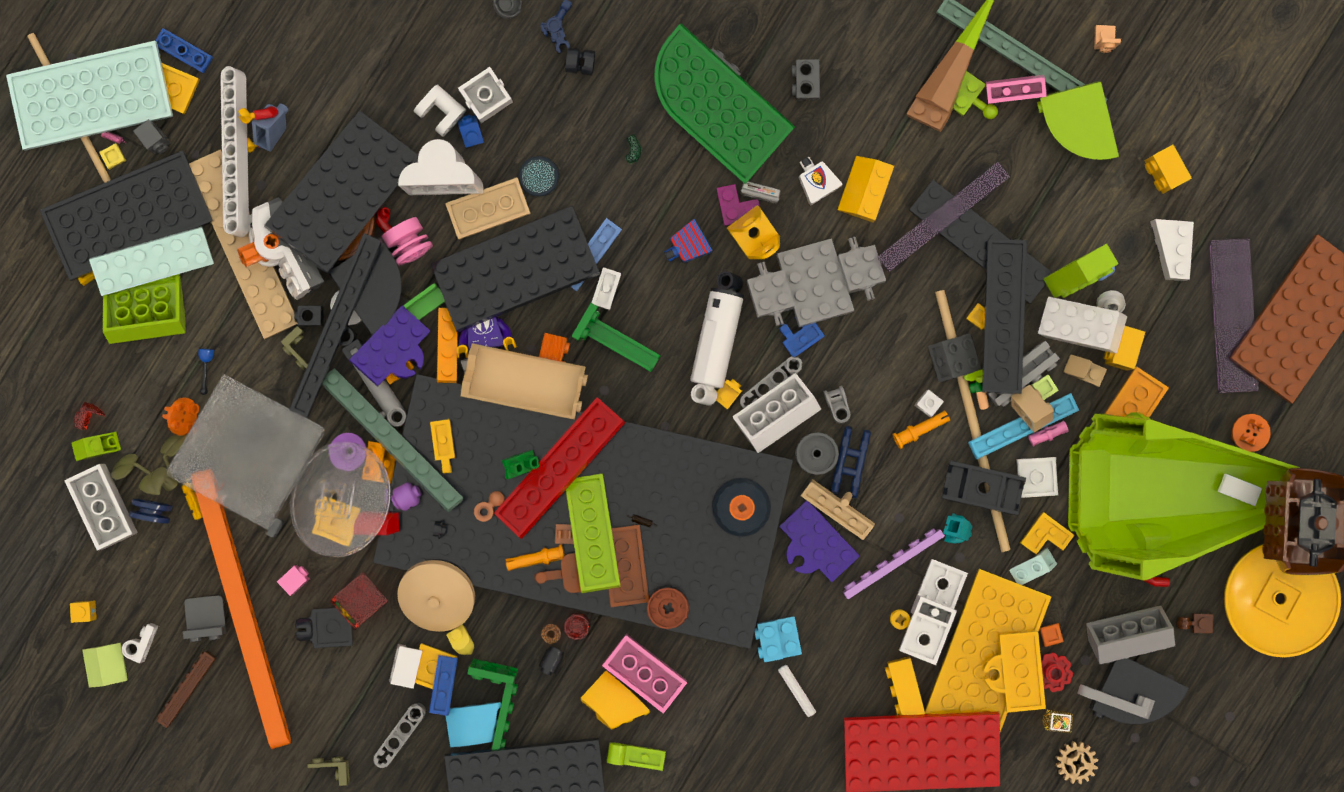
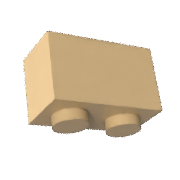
[1011,385,1054,432]

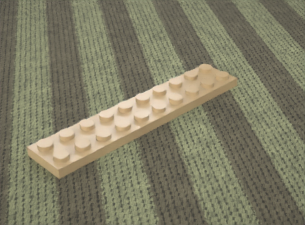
[189,150,297,339]

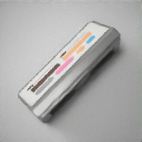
[741,181,780,204]

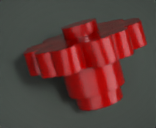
[1041,652,1073,692]

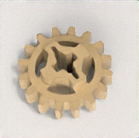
[1055,741,1098,784]

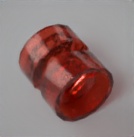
[564,613,590,640]

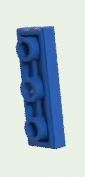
[155,28,214,74]

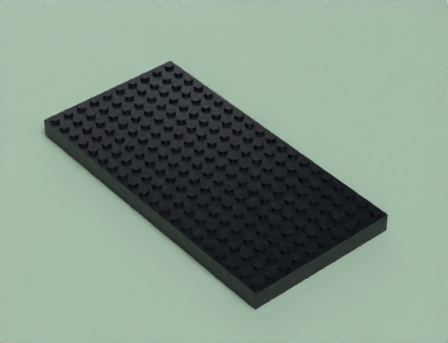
[373,374,793,649]

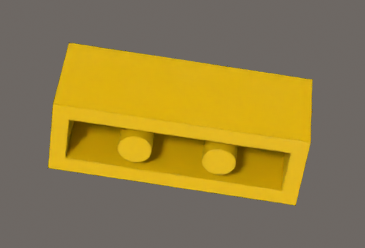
[885,656,925,715]

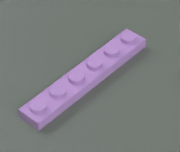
[843,528,944,599]

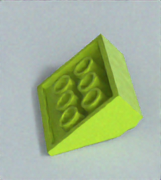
[103,274,186,344]

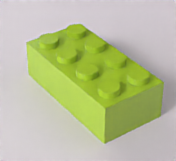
[1043,244,1118,298]

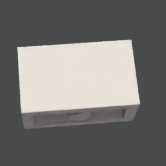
[389,644,422,688]

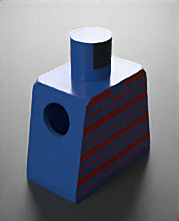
[664,219,712,263]

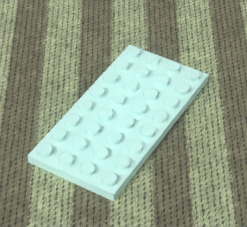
[6,41,173,150]

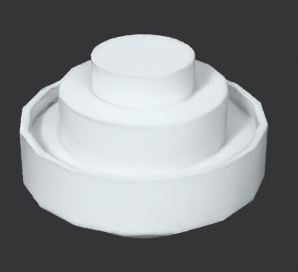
[1096,290,1126,312]

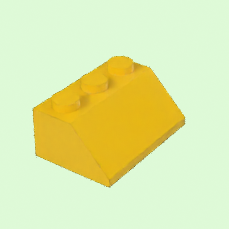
[837,156,894,223]

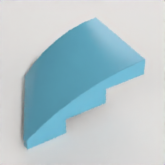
[445,702,501,747]

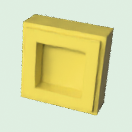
[99,143,126,170]

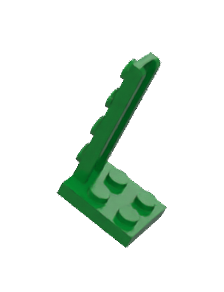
[572,303,661,372]
[468,658,518,750]

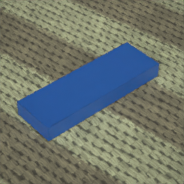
[429,655,458,716]

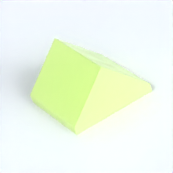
[83,643,128,688]

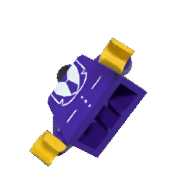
[456,317,516,358]

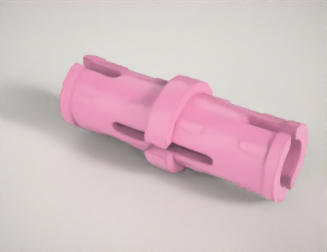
[1028,421,1069,447]

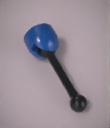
[198,349,214,395]

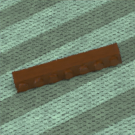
[157,651,217,728]

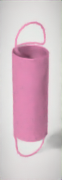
[101,131,125,144]

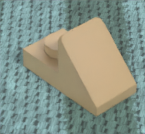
[1063,355,1107,387]

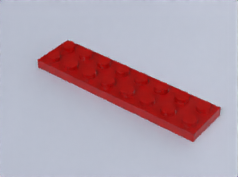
[494,397,626,539]

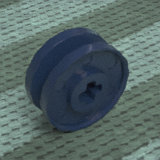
[129,499,173,524]

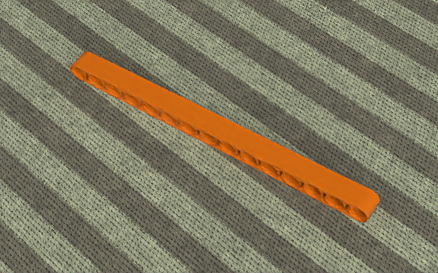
[191,469,291,749]

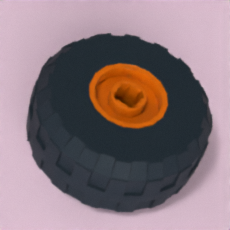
[712,478,771,537]

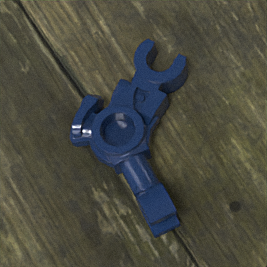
[541,0,572,54]

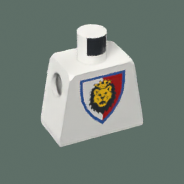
[799,157,843,206]

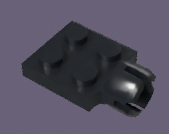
[295,607,353,648]

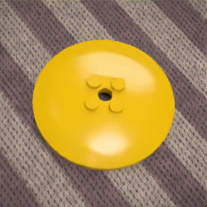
[1224,544,1341,657]

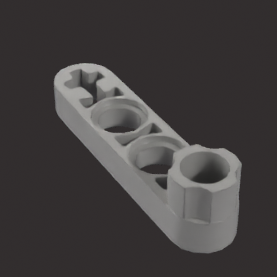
[740,357,802,409]
[1077,684,1155,719]
[374,703,426,768]

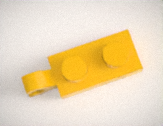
[430,419,455,473]

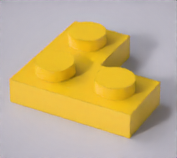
[1020,512,1074,555]

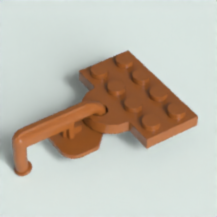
[534,525,649,607]

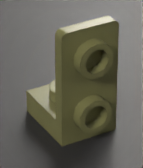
[281,326,309,370]
[307,757,350,786]

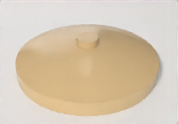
[398,560,475,632]

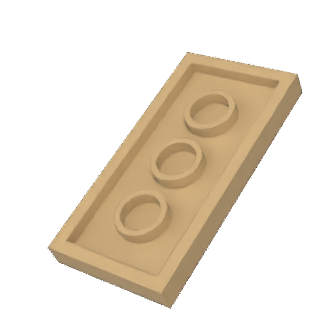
[445,178,531,240]

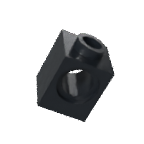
[294,306,324,326]

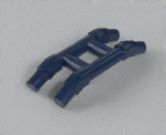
[831,426,871,498]

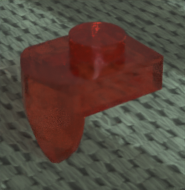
[74,402,105,430]

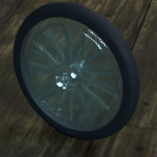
[519,156,559,197]

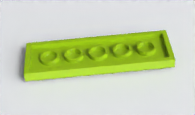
[566,474,621,593]

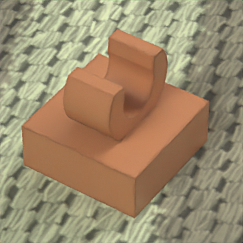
[555,524,574,544]

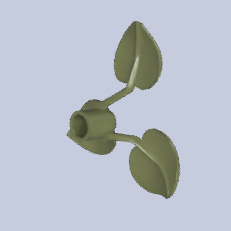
[110,433,190,495]

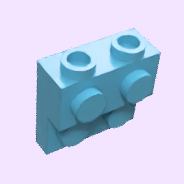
[754,616,802,662]

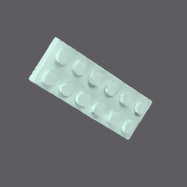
[89,226,214,296]

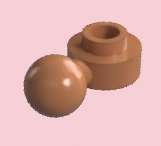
[474,491,504,522]

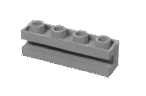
[986,341,1060,407]

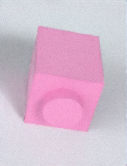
[277,565,310,596]

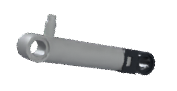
[340,327,408,426]

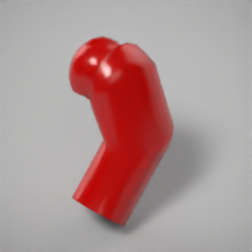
[376,207,392,233]
[1143,577,1170,587]

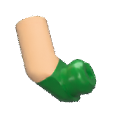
[969,382,989,410]

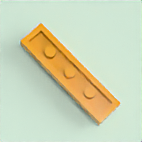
[437,308,457,383]

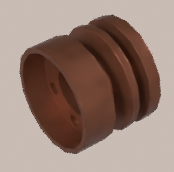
[647,588,689,629]

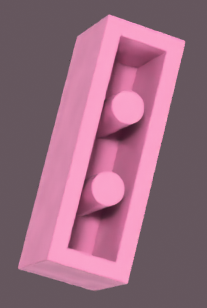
[986,75,1047,104]

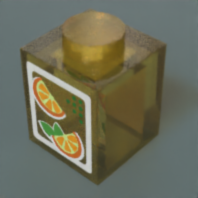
[1043,709,1073,733]

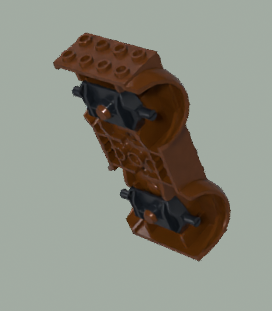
[1262,468,1344,575]

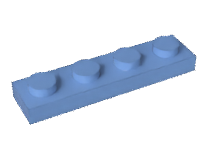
[571,218,622,291]

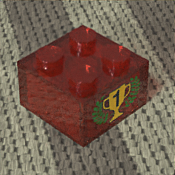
[331,572,388,630]

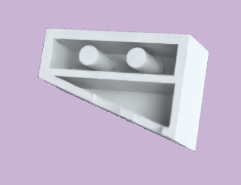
[1150,219,1194,281]

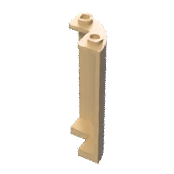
[461,343,588,420]

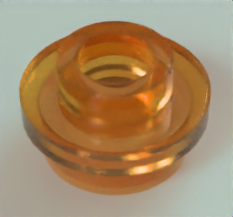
[542,624,561,644]

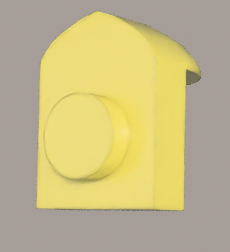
[446,624,474,655]

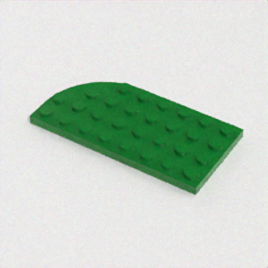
[655,23,795,184]

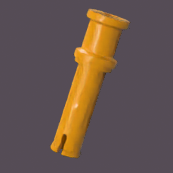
[892,410,950,449]
[506,544,565,571]

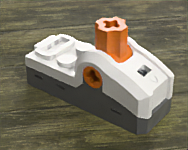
[237,197,324,300]

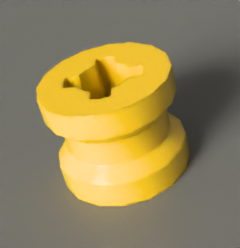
[890,609,910,630]

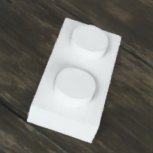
[592,268,621,310]

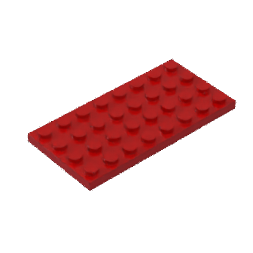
[844,711,1000,792]

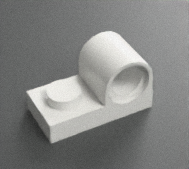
[122,623,158,663]

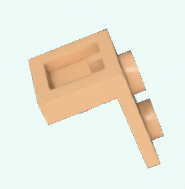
[1094,25,1121,53]

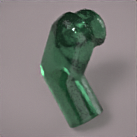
[626,134,642,164]

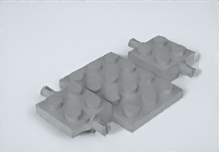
[746,237,886,327]

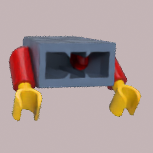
[238,104,288,152]

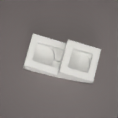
[1218,474,1262,506]

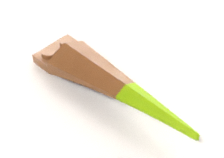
[907,0,994,132]

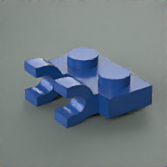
[779,317,824,357]

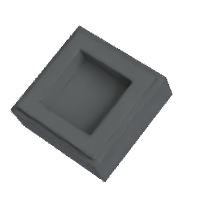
[266,517,285,538]

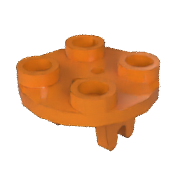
[162,397,200,435]
[1231,414,1271,452]

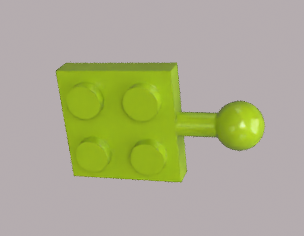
[953,71,998,119]

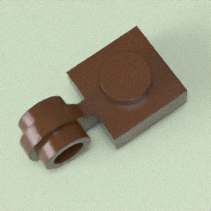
[1176,613,1213,633]

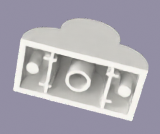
[398,139,483,195]

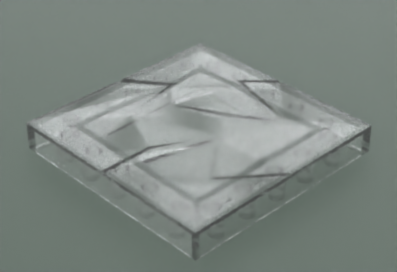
[167,374,326,531]

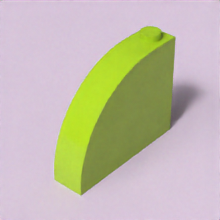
[1037,81,1119,160]

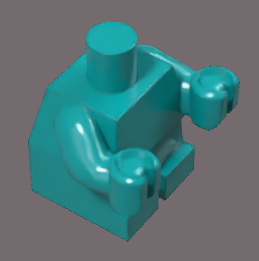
[943,513,972,544]

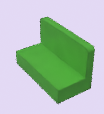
[403,283,445,321]

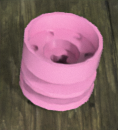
[382,217,433,265]

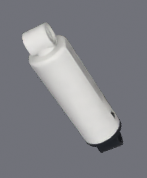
[690,271,744,405]

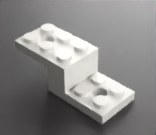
[899,559,968,665]

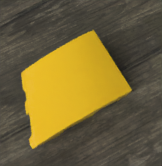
[581,671,650,730]

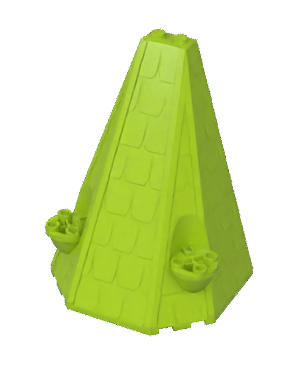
[1068,412,1300,580]

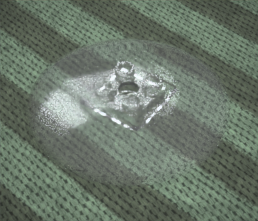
[290,442,390,557]

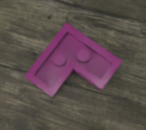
[717,184,760,226]

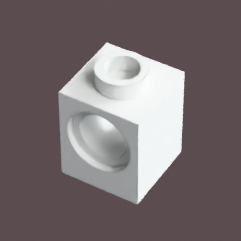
[914,390,944,417]

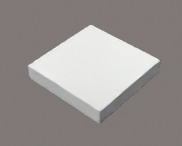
[1016,457,1058,498]

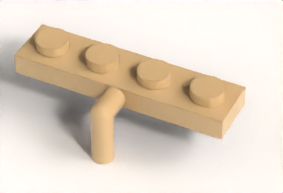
[801,479,875,540]

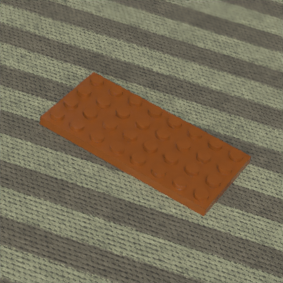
[1229,234,1344,404]

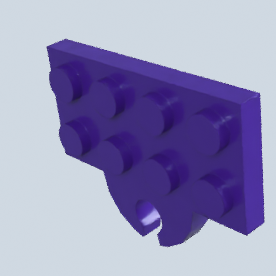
[349,305,430,387]
[779,500,860,582]

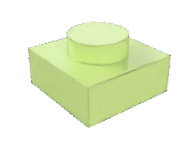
[1031,374,1059,400]

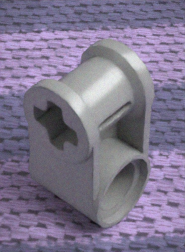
[824,385,850,424]

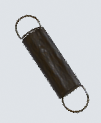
[627,514,657,528]

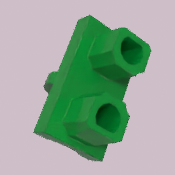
[502,450,539,479]

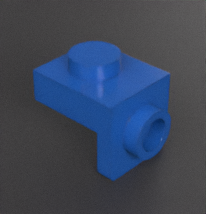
[458,115,484,148]

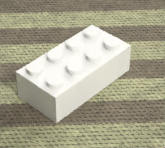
[1038,297,1127,354]
[733,373,821,453]
[64,464,138,550]

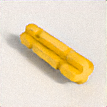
[182,483,203,520]

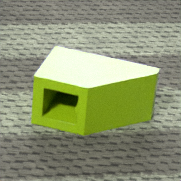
[72,432,121,461]

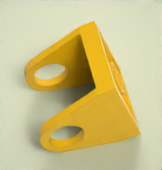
[727,205,780,259]

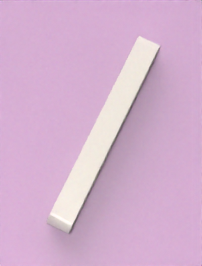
[221,66,249,237]

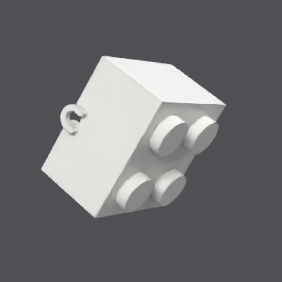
[458,67,513,123]

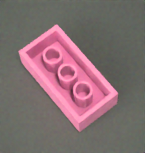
[602,633,687,714]

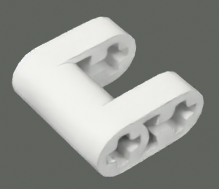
[414,84,466,137]

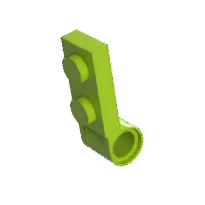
[607,743,666,771]

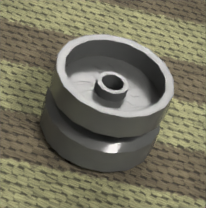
[795,432,839,475]

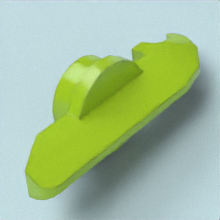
[963,369,983,383]

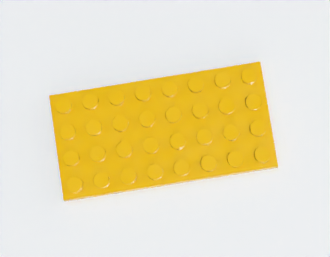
[925,569,1051,732]

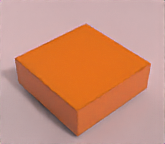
[1039,623,1064,647]

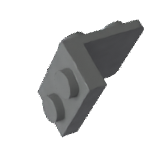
[183,595,227,642]

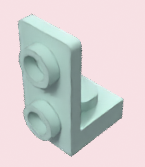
[1010,548,1057,585]

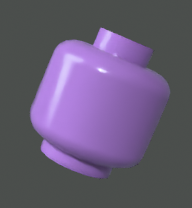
[391,482,421,511]

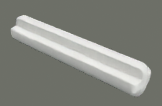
[778,665,816,717]

